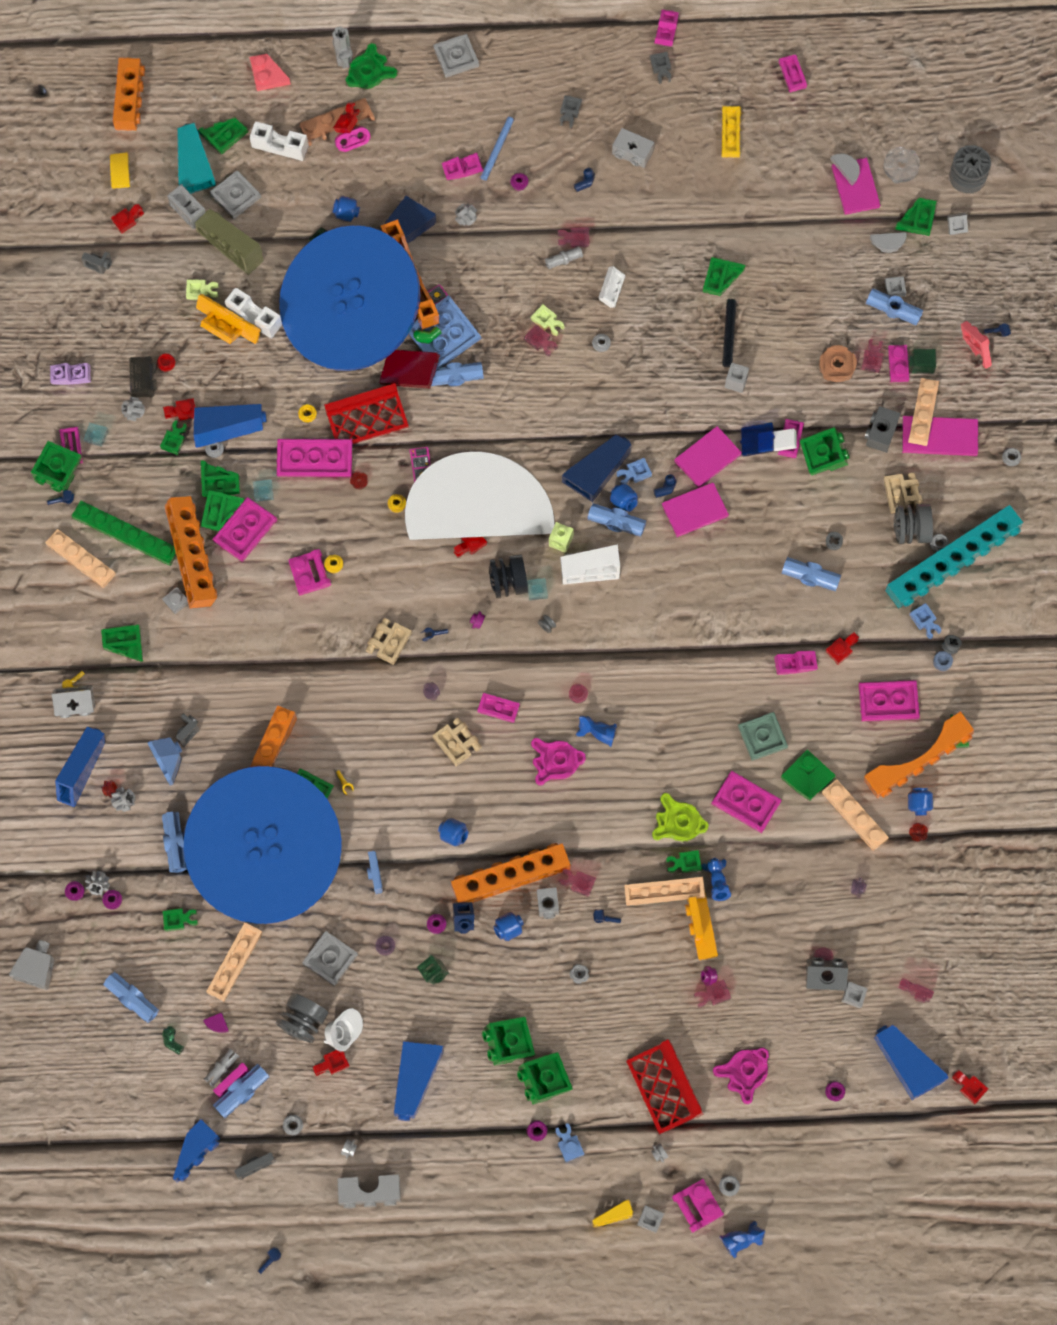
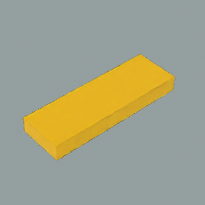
[721,106,740,157]

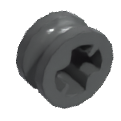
[826,532,843,550]
[538,615,556,633]
[942,635,962,654]

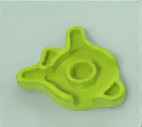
[652,793,709,842]

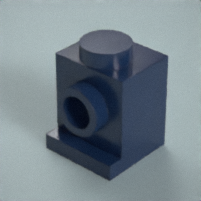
[453,902,474,934]

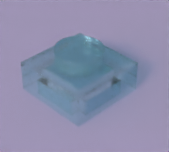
[84,423,108,447]
[253,480,274,502]
[527,578,548,601]

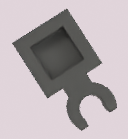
[650,52,671,84]
[560,95,582,128]

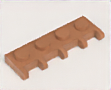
[299,98,375,146]

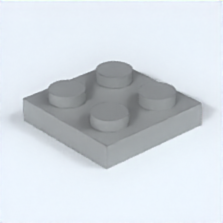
[433,34,479,78]
[210,171,261,219]
[302,931,358,987]

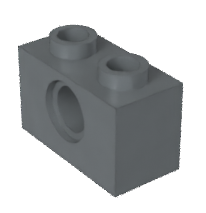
[864,406,901,453]
[805,957,848,991]

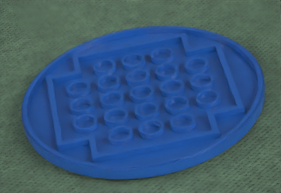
[280,226,420,371]
[184,766,342,924]

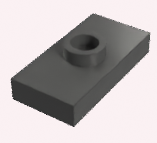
[234,1152,276,1180]

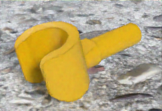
[62,671,85,688]
[336,770,354,795]

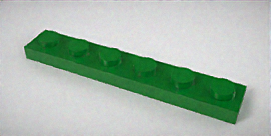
[71,500,177,566]

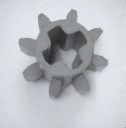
[455,203,477,226]
[121,397,145,421]
[111,787,135,812]
[85,871,110,895]

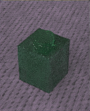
[908,349,936,374]

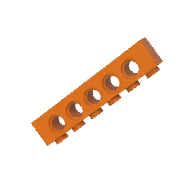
[164,496,217,609]
[451,843,570,903]

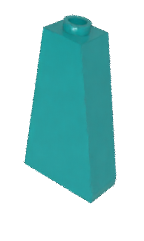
[177,123,216,194]

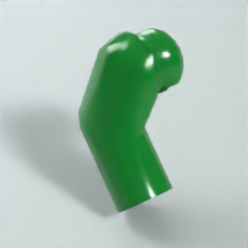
[413,326,442,344]

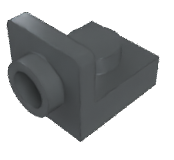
[81,251,112,274]
[176,713,200,747]

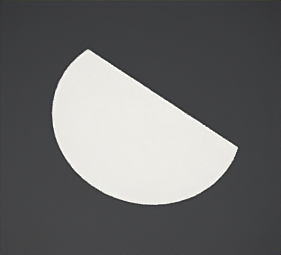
[405,452,554,540]

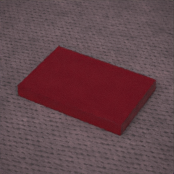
[379,350,440,389]

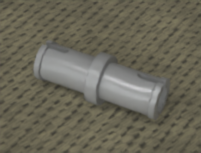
[545,246,583,270]
[204,1048,240,1087]

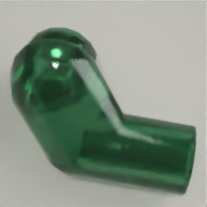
[162,1026,184,1055]

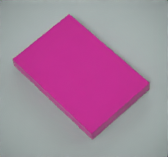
[831,158,880,215]
[674,426,742,488]
[662,483,729,537]
[212,497,277,562]
[858,680,920,721]
[711,770,782,834]

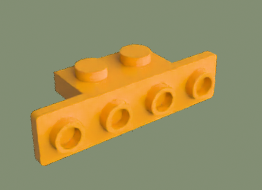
[196,294,261,344]
[685,887,718,960]

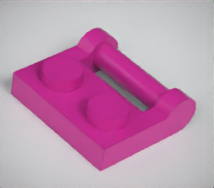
[288,549,331,596]
[671,1179,724,1233]

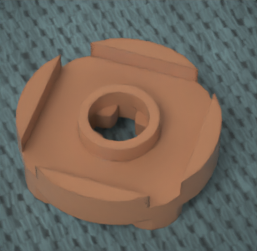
[819,345,857,382]

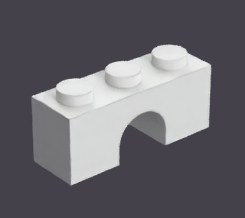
[250,121,309,161]
[225,287,282,339]

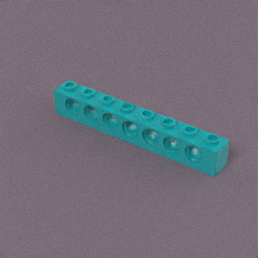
[885,505,1023,609]

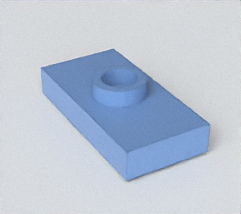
[367,851,383,894]

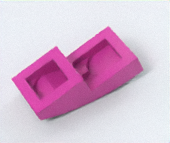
[655,9,679,47]
[442,153,483,180]
[774,651,818,675]

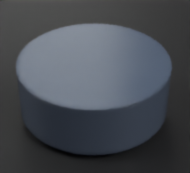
[933,651,953,671]

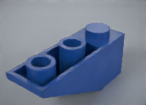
[173,1119,220,1183]

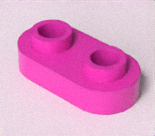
[335,126,370,152]

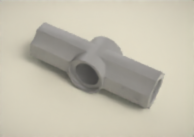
[332,26,353,68]

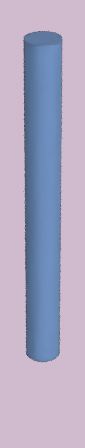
[480,117,514,181]

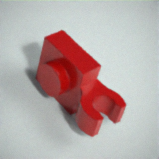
[333,102,360,134]
[111,203,144,234]
[163,398,195,421]
[453,537,487,558]
[825,632,859,665]
[313,1050,350,1076]
[951,1070,989,1105]

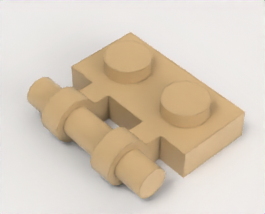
[883,473,922,514]
[365,618,412,665]
[432,718,482,767]

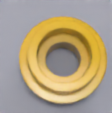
[298,404,317,423]
[388,494,406,513]
[324,555,343,573]

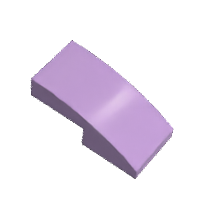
[50,363,91,385]

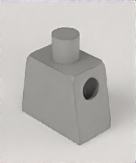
[9,940,54,991]

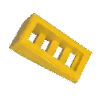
[592,1199,633,1227]

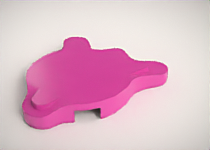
[531,738,586,786]
[713,1048,769,1105]

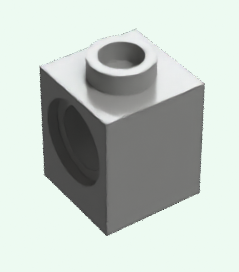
[725,363,749,393]
[537,887,559,919]

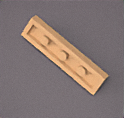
[908,378,939,446]
[45,529,116,588]
[822,780,889,851]
[625,877,705,906]
[206,923,263,1002]

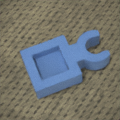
[616,458,652,484]
[909,603,941,639]
[556,1123,584,1162]

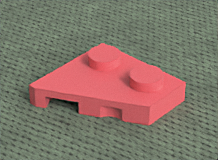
[250,54,291,91]
[961,321,992,369]

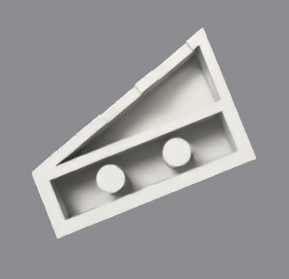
[560,545,620,585]

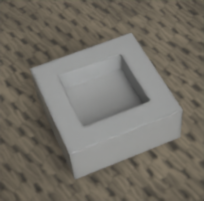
[947,213,968,235]
[885,276,906,297]
[162,587,188,614]
[842,982,867,1008]
[637,1205,664,1233]

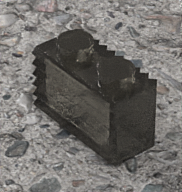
[129,356,158,398]

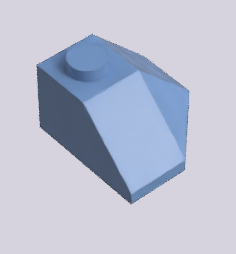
[148,737,182,786]

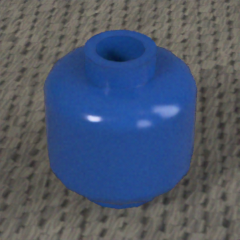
[332,196,360,222]
[610,484,638,512]
[908,788,933,816]
[438,818,469,847]
[493,912,524,941]

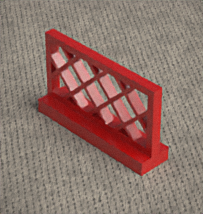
[324,383,409,445]
[626,1039,704,1134]

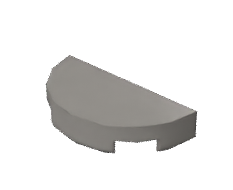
[830,154,860,185]
[870,232,907,253]

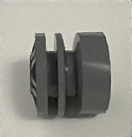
[949,145,991,194]
[894,504,933,544]
[276,993,329,1043]

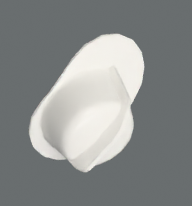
[323,1009,363,1052]

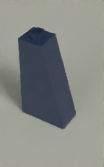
[379,196,436,245]
[562,434,632,503]

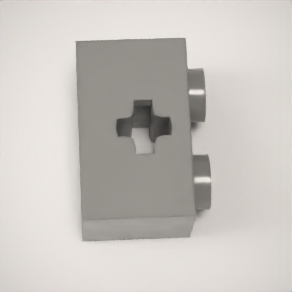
[612,128,654,168]
[52,685,95,718]

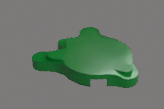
[346,43,398,89]

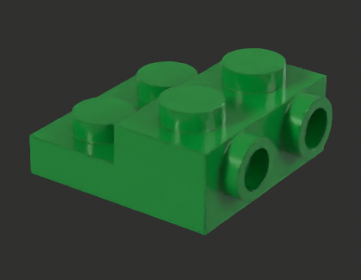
[799,427,850,476]
[31,441,82,493]
[482,1017,536,1066]
[517,1052,573,1105]

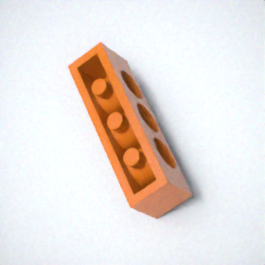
[113,58,145,131]

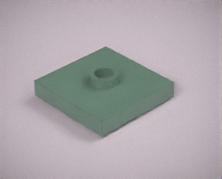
[738,712,788,761]

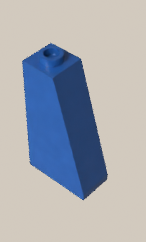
[193,404,267,448]
[55,727,105,808]
[874,1025,949,1101]
[394,1041,444,1121]

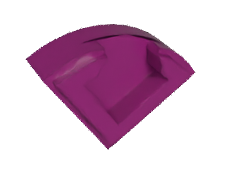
[203,1012,229,1033]

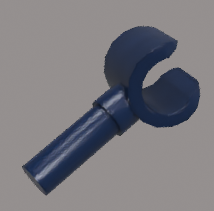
[984,323,1011,337]
[47,490,74,505]
[420,627,449,642]
[593,910,621,923]
[258,1247,281,1274]

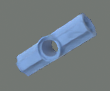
[866,289,923,326]
[431,362,484,386]
[588,503,646,537]
[782,557,841,592]
[162,812,187,873]
[103,972,159,1023]
[213,1064,270,1118]

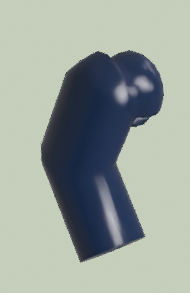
[573,168,595,192]
[653,474,677,498]

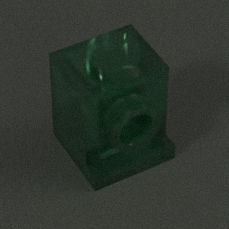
[417,955,449,985]

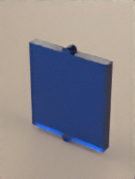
[740,422,776,457]

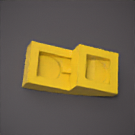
[110,152,130,189]

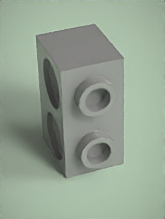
[167,185,206,230]

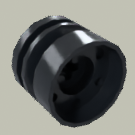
[488,554,528,599]

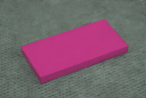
[902,416,978,456]
[277,439,352,477]

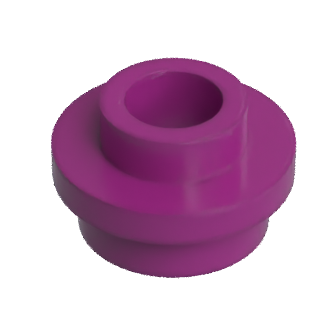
[510,173,528,191]
[469,611,485,629]
[65,881,85,901]
[102,890,122,910]
[427,914,446,934]
[701,966,717,986]
[825,1081,845,1102]
[527,1121,547,1141]

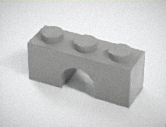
[338,1175,401,1209]

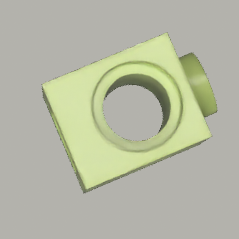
[549,522,574,553]

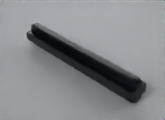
[722,299,737,368]

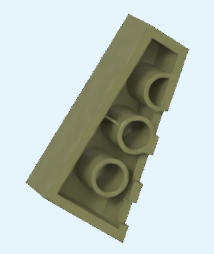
[195,209,264,275]

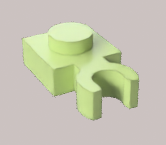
[186,280,219,300]
[531,304,564,336]

